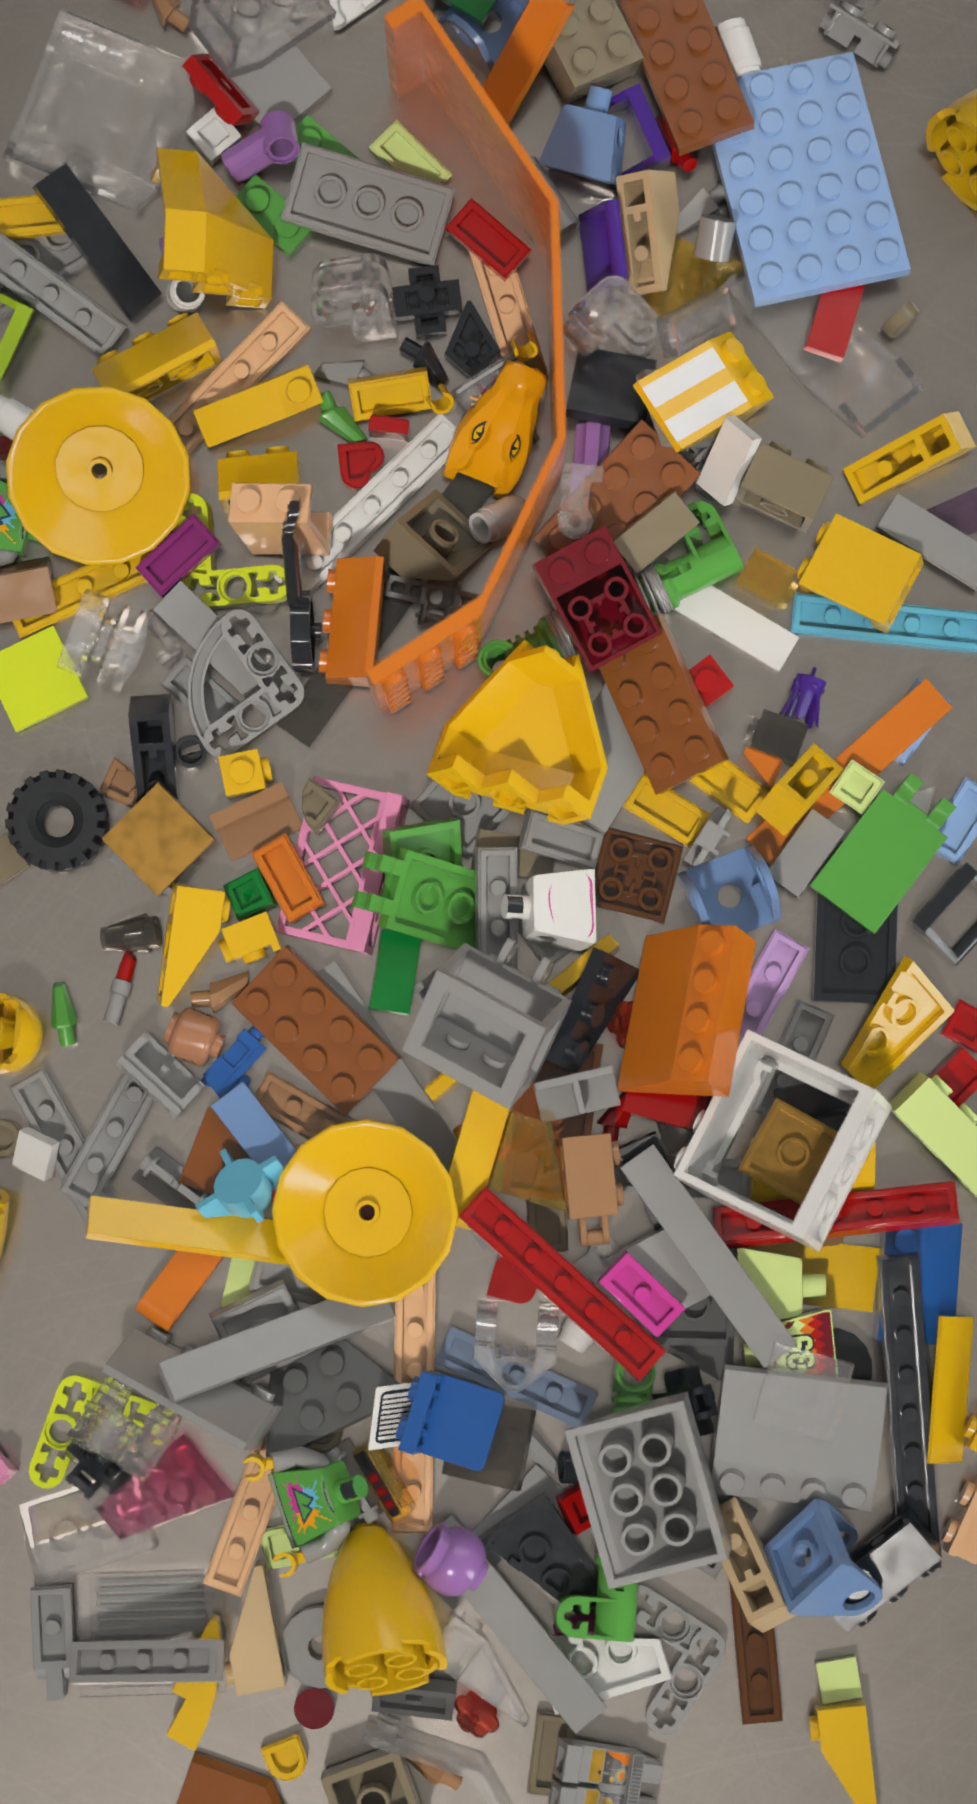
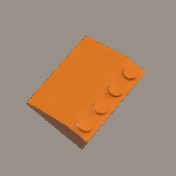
[617,924,756,1097]

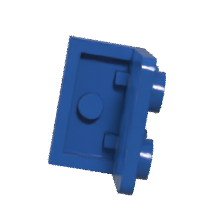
[396,1370,505,1471]

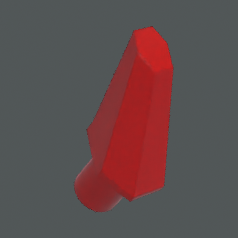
[655,115,697,172]
[597,1092,631,1141]

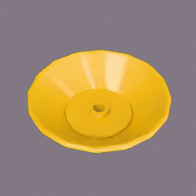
[6,386,191,565]
[272,1119,458,1307]

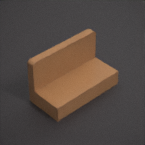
[0,556,57,623]
[209,782,302,861]

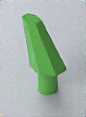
[318,391,368,443]
[51,982,77,1046]

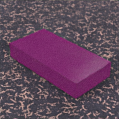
[135,513,222,598]

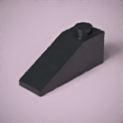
[128,694,179,802]

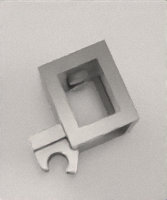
[402,938,572,1109]

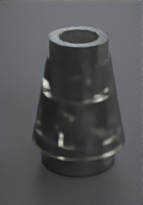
[100,913,162,953]

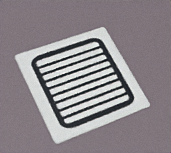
[368,1383,413,1450]

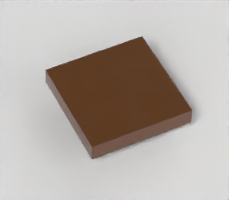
[595,827,684,924]

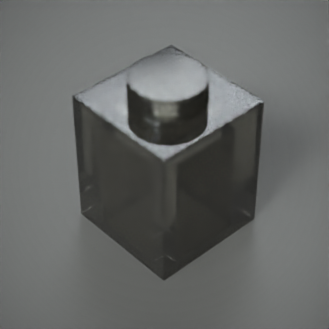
[744,709,809,766]

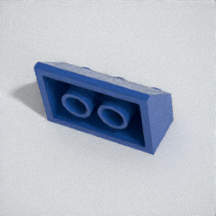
[873,1224,963,1344]

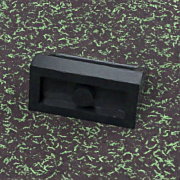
[908,862,977,966]

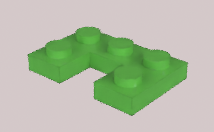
[236,115,359,258]

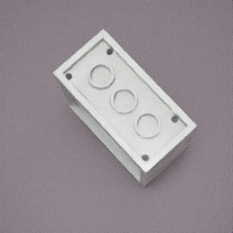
[674,1029,892,1252]

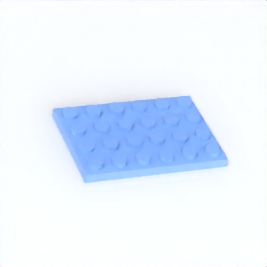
[712,52,911,308]

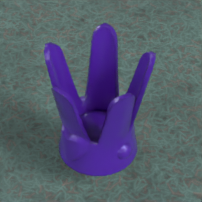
[778,667,827,729]

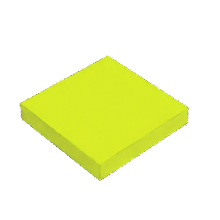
[0,626,89,733]

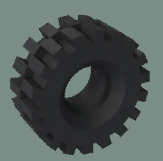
[5,769,110,872]

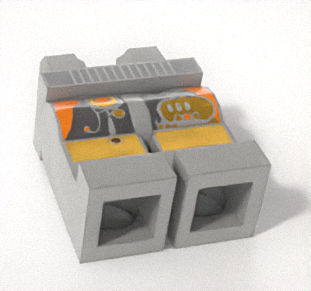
[548,1737,663,1804]

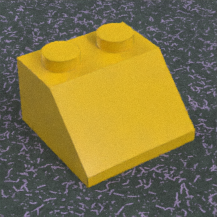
[217,446,302,513]

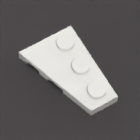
[550,1635,673,1715]

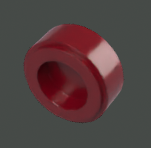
[294,1687,335,1729]

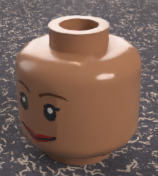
[163,1007,226,1066]

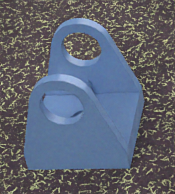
[437,0,530,77]
[677,844,782,933]
[763,1498,882,1616]

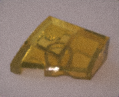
[640,236,743,327]

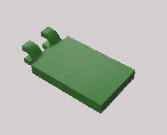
[809,773,956,934]
[351,848,475,950]

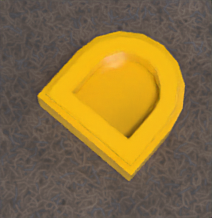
[260,1732,307,1781]

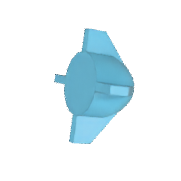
[196,1149,284,1223]

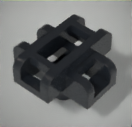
[392,265,462,337]
[652,1365,718,1436]
[64,1426,138,1501]

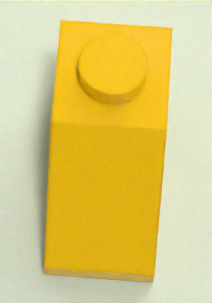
[755,743,844,837]

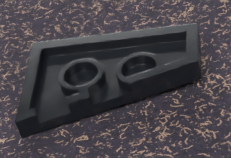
[546,947,639,1073]
[478,1492,598,1616]

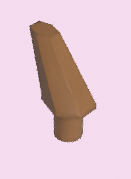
[152,0,193,32]
[190,971,250,1013]
[402,1745,463,1791]

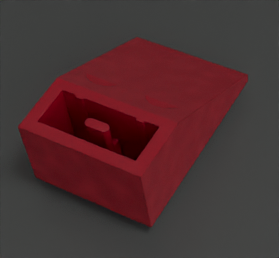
[531,526,662,672]

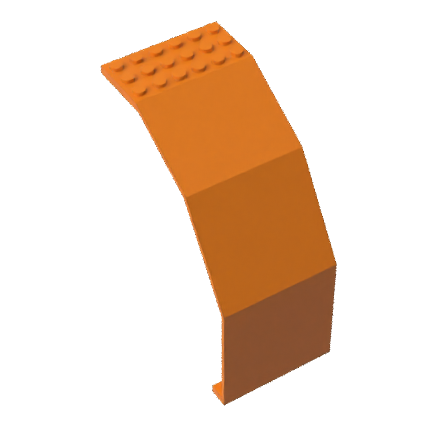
[365,0,566,714]

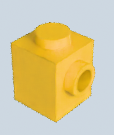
[218,749,273,800]

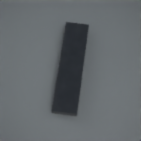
[32,162,162,319]

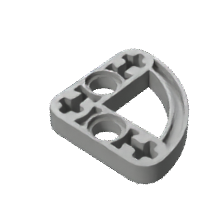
[188,608,304,757]

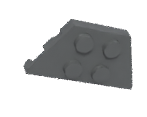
[652,1248,736,1382]
[266,1339,400,1458]

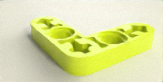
[174,493,287,609]
[29,1374,171,1489]

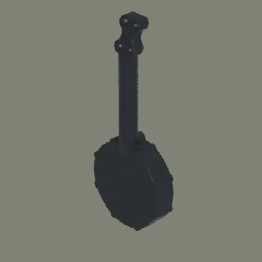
[281,501,322,672]

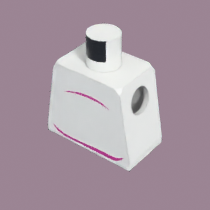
[501,869,597,953]

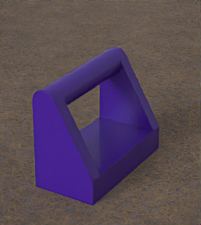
[607,83,671,189]
[578,199,629,296]

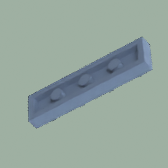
[435,1325,599,1426]

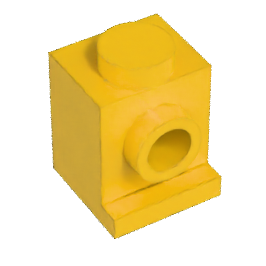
[218,912,282,965]

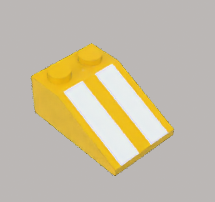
[633,331,774,453]

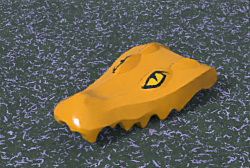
[442,360,547,499]

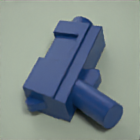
[201,1026,267,1099]

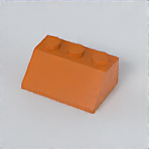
[319,556,386,687]

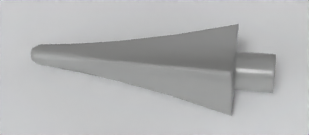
[675,183,726,238]

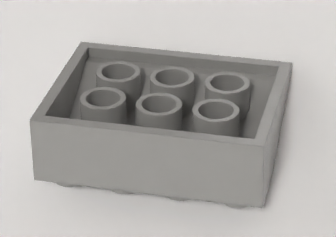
[709,1364,888,1512]
[564,1391,732,1589]

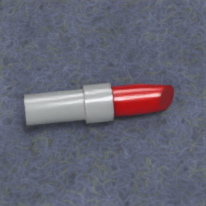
[103,949,137,1026]

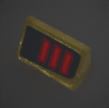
[352,1442,417,1522]

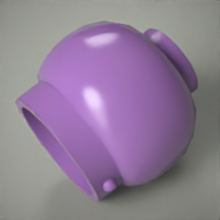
[413,1523,489,1597]

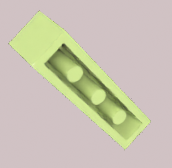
[889,1072,977,1198]

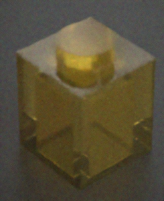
[733,548,799,611]

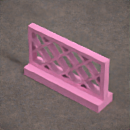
[275,776,410,955]

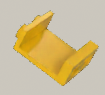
[797,513,924,634]

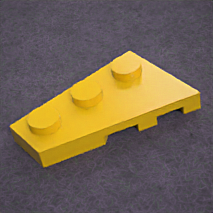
[840,955,955,1089]

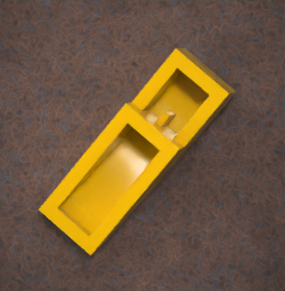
[166,1613,222,1751]

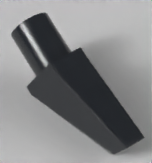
[399,337,449,391]

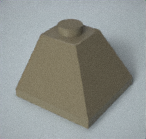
[374,489,494,581]

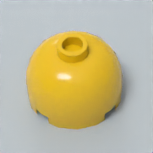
[0,993,43,1074]

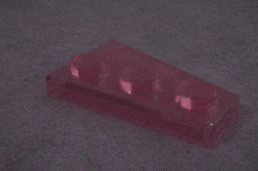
[95,1433,235,1540]

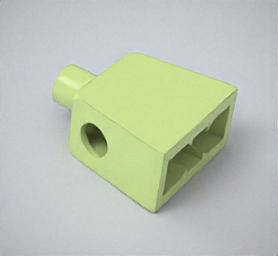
[736,1247,826,1319]

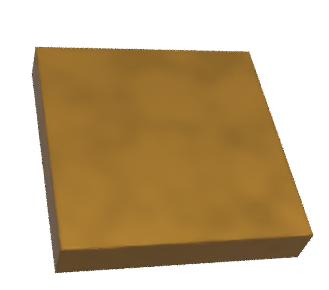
[102,782,216,896]
[737,1098,838,1205]

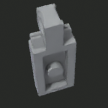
[30,1584,75,1701]

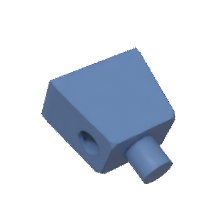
[539,85,626,186]

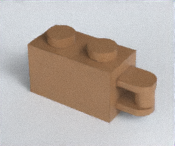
[558,1133,624,1247]

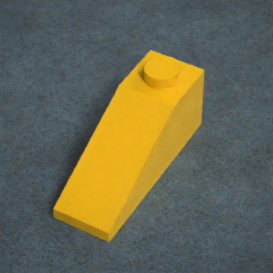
[192,365,323,448]
[843,411,976,504]
[156,883,230,1007]
[808,1699,877,1804]

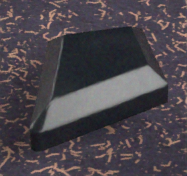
[444,300,500,380]

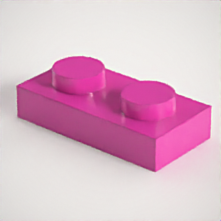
[598,1250,686,1338]

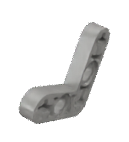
[635,1583,726,1735]

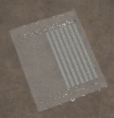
[77,1569,227,1698]

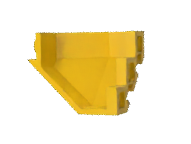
[151,148,274,309]
[426,640,608,825]

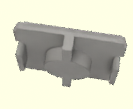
[683,805,731,868]

